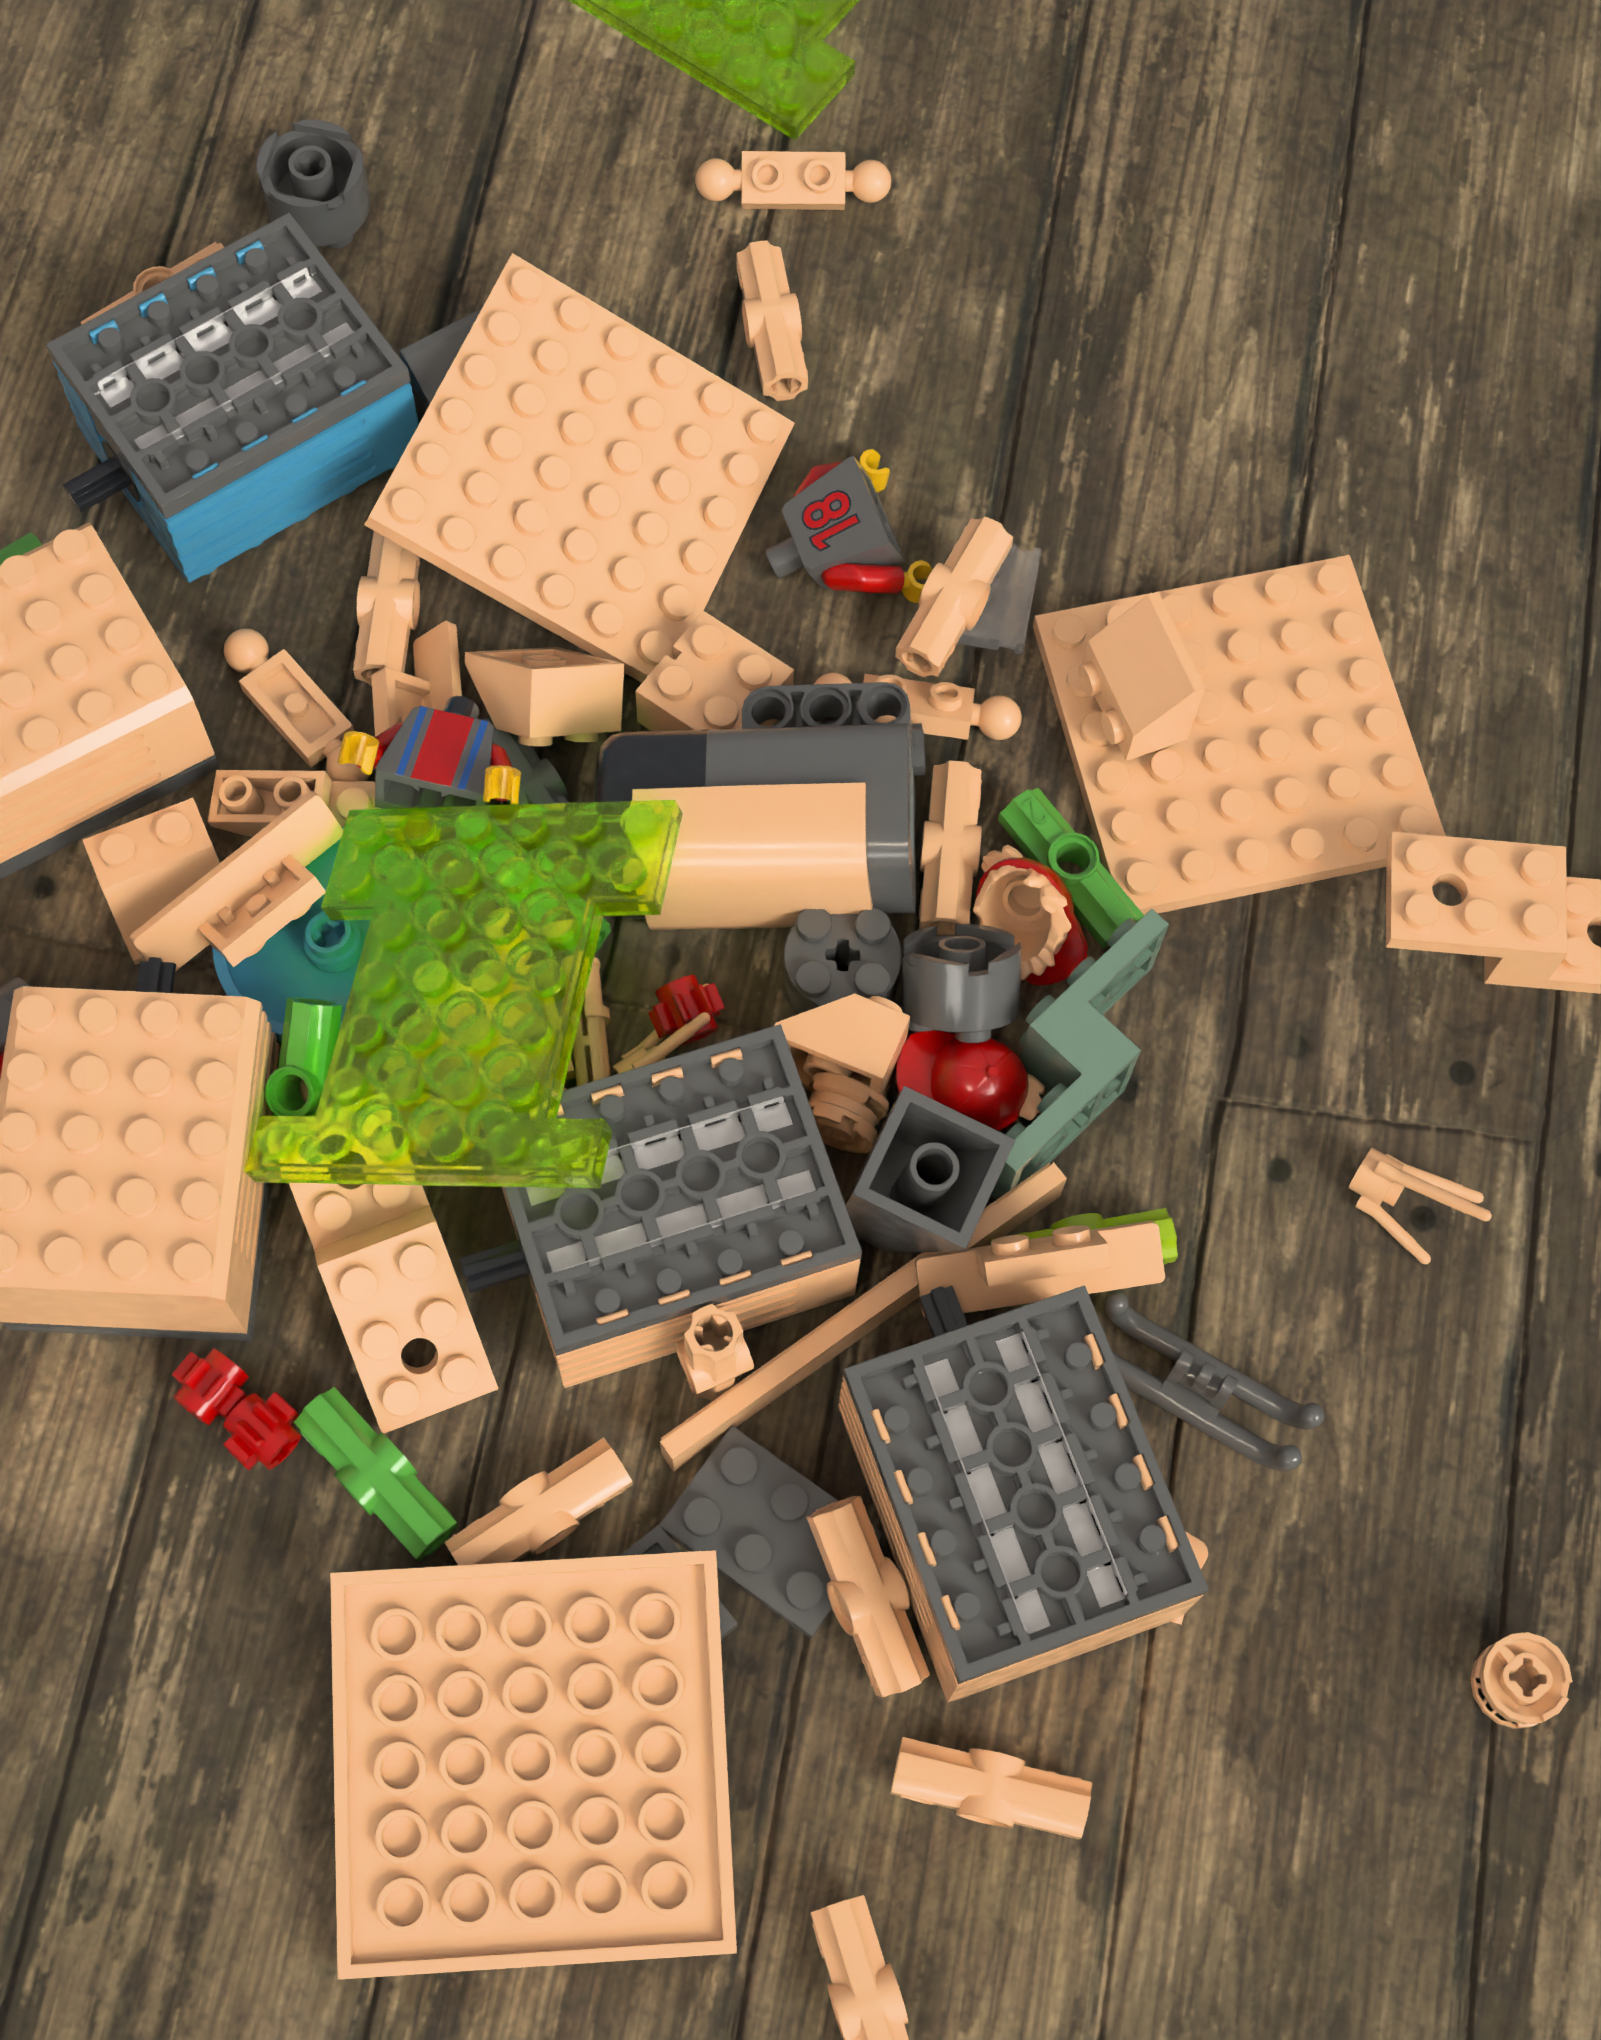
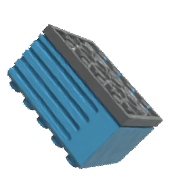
[46,212,419,583]

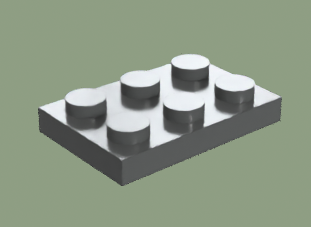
[660,1425,884,1639]

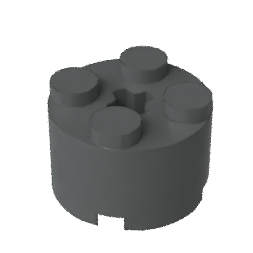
[256,120,371,248]
[783,908,902,1014]
[902,924,1021,1043]

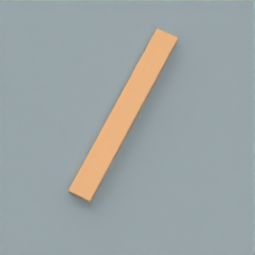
[660,1162,1067,1472]

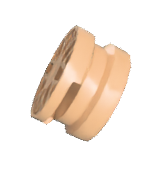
[808,1072,889,1153]
[1470,1632,1572,1729]

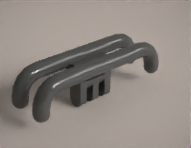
[1104,1291,1324,1471]

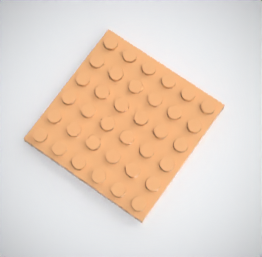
[364,253,795,683]
[1033,555,1446,915]
[330,1550,737,1980]

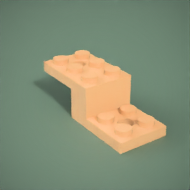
[1386,832,1601,994]
[270,1090,498,1434]

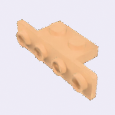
[371,621,464,840]
[129,791,344,972]
[915,1221,1165,1317]

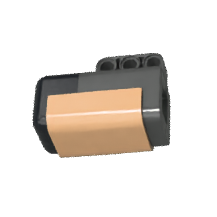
[592,682,916,930]

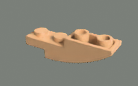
[207,770,444,844]

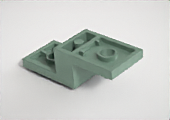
[991,909,1169,1200]

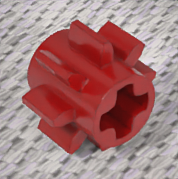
[648,974,725,1046]
[171,1348,249,1426]
[223,1392,301,1470]

